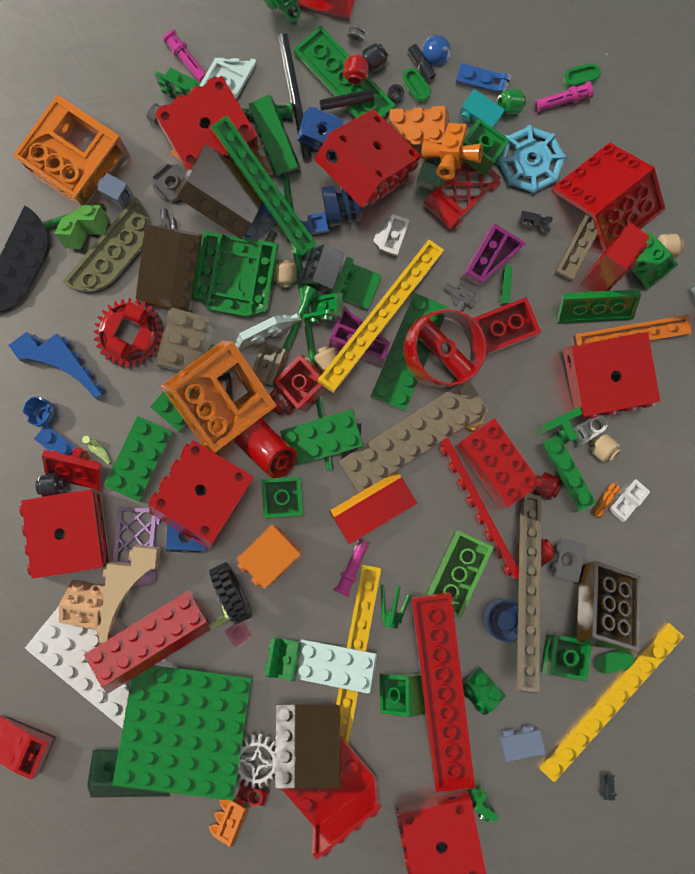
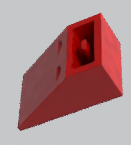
[0,715,54,780]

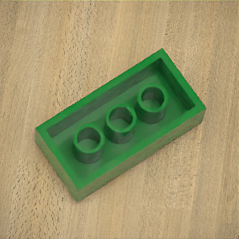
[104,416,176,503]

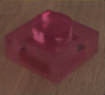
[224,622,252,647]

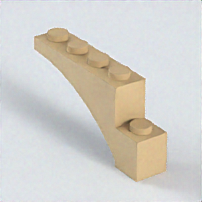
[97,545,160,643]

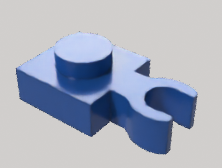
[301,212,330,235]

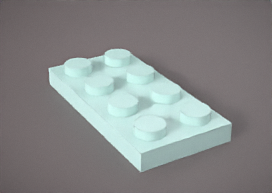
[295,639,377,694]

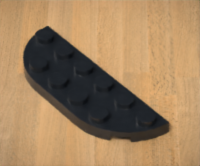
[0,205,48,311]

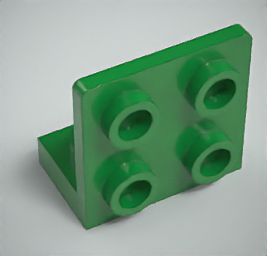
[154,67,201,97]
[631,232,678,289]
[333,257,381,310]

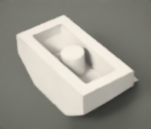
[373,214,410,257]

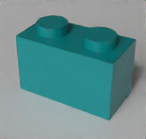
[460,89,505,128]

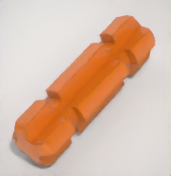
[592,483,621,518]

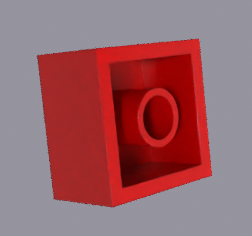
[274,354,327,411]

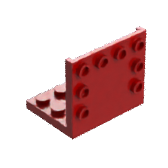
[552,142,666,251]
[281,735,382,860]

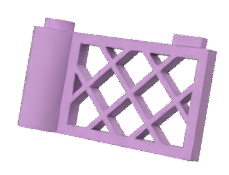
[113,507,160,586]

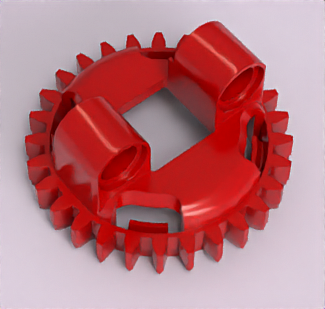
[93,298,164,368]

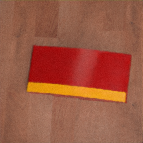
[329,471,417,544]

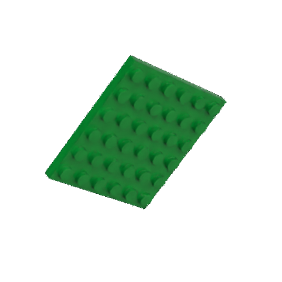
[113,665,252,801]

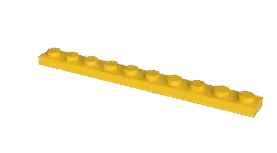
[318,240,444,393]
[336,565,381,744]
[538,623,684,782]

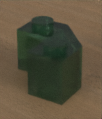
[416,157,445,191]

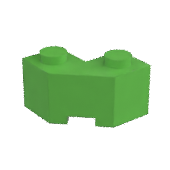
[54,205,110,249]

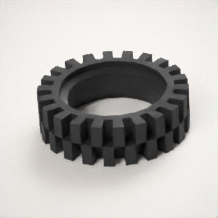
[209,562,252,625]

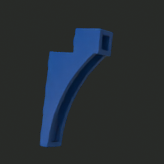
[8,332,105,401]

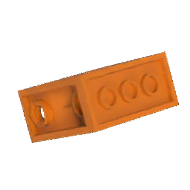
[13,94,127,207]
[160,341,277,453]

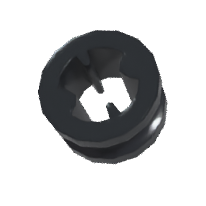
[388,84,405,104]

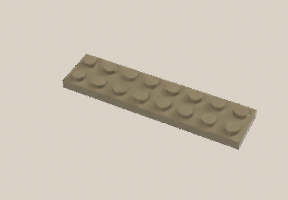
[338,380,489,493]

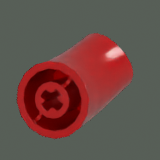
[232,417,297,478]

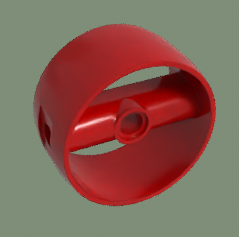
[403,309,486,388]

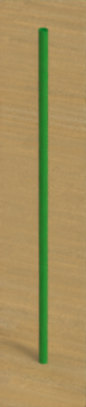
[281,175,334,471]

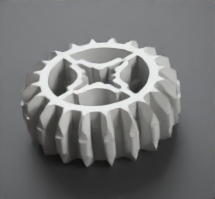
[237,734,276,789]

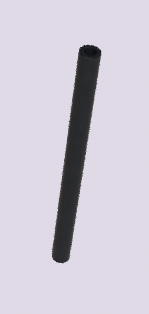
[279,33,312,160]

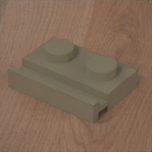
[252,343,289,387]

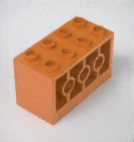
[237,525,304,589]

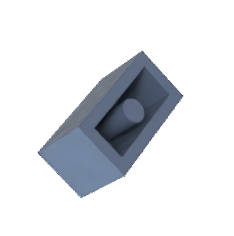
[97,173,134,210]
[499,725,545,762]

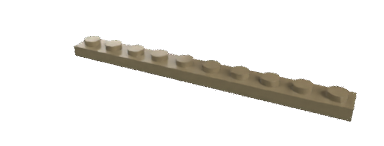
[517,494,542,694]

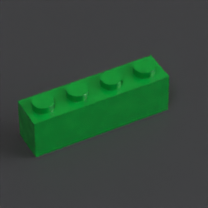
[248,94,301,177]
[538,434,596,512]

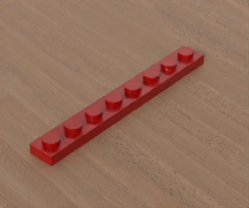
[439,438,519,579]

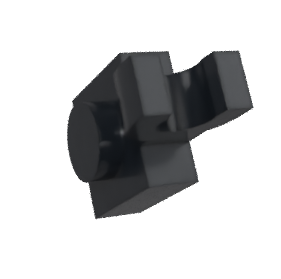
[518,211,553,234]

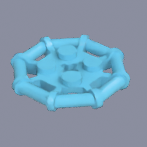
[496,125,567,194]

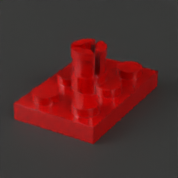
[42,447,103,491]

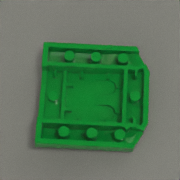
[193,231,279,316]

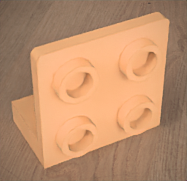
[59,580,104,630]

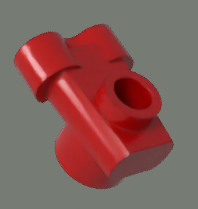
[235,778,270,807]

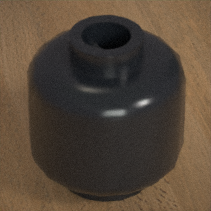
[362,42,389,72]
[35,472,66,497]

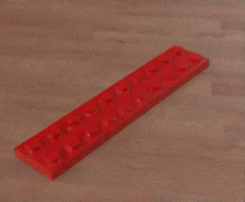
[411,592,475,792]

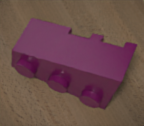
[461,223,527,285]
[329,306,390,367]

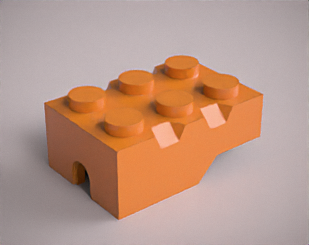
[389,106,450,152]

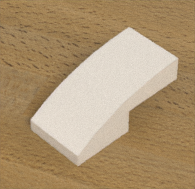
[608,479,650,522]

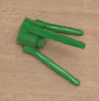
[381,585,411,629]

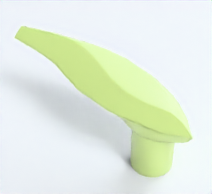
[82,436,111,464]
[209,606,230,630]

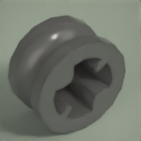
[347,25,365,42]

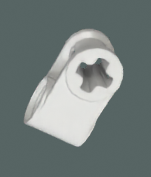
[573,416,607,447]

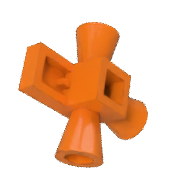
[422,123,482,180]

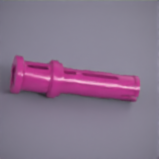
[162,30,206,82]
[535,81,594,112]
[333,538,370,597]

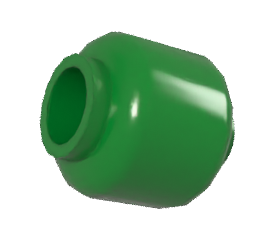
[497,89,526,115]

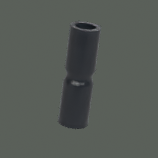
[407,44,436,81]

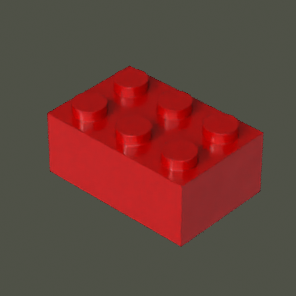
[473,297,541,357]

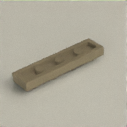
[555,214,597,281]

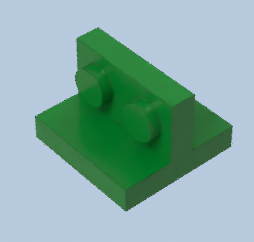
[538,407,583,444]

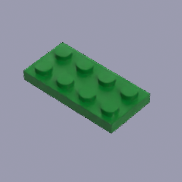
[557,289,641,323]
[280,409,364,467]

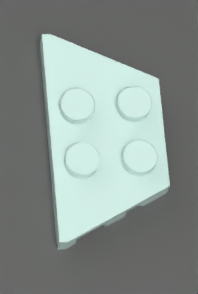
[199,58,257,99]
[235,313,302,351]

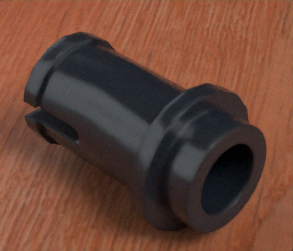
[601,774,617,800]

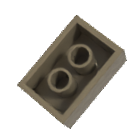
[155,308,209,372]

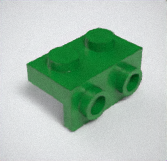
[303,293,342,324]
[265,638,301,681]
[462,666,506,715]
[470,784,499,823]

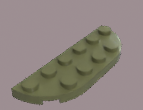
[62,196,150,292]

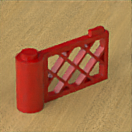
[423,162,501,230]

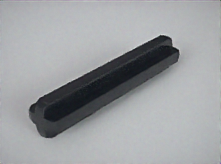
[319,89,375,111]

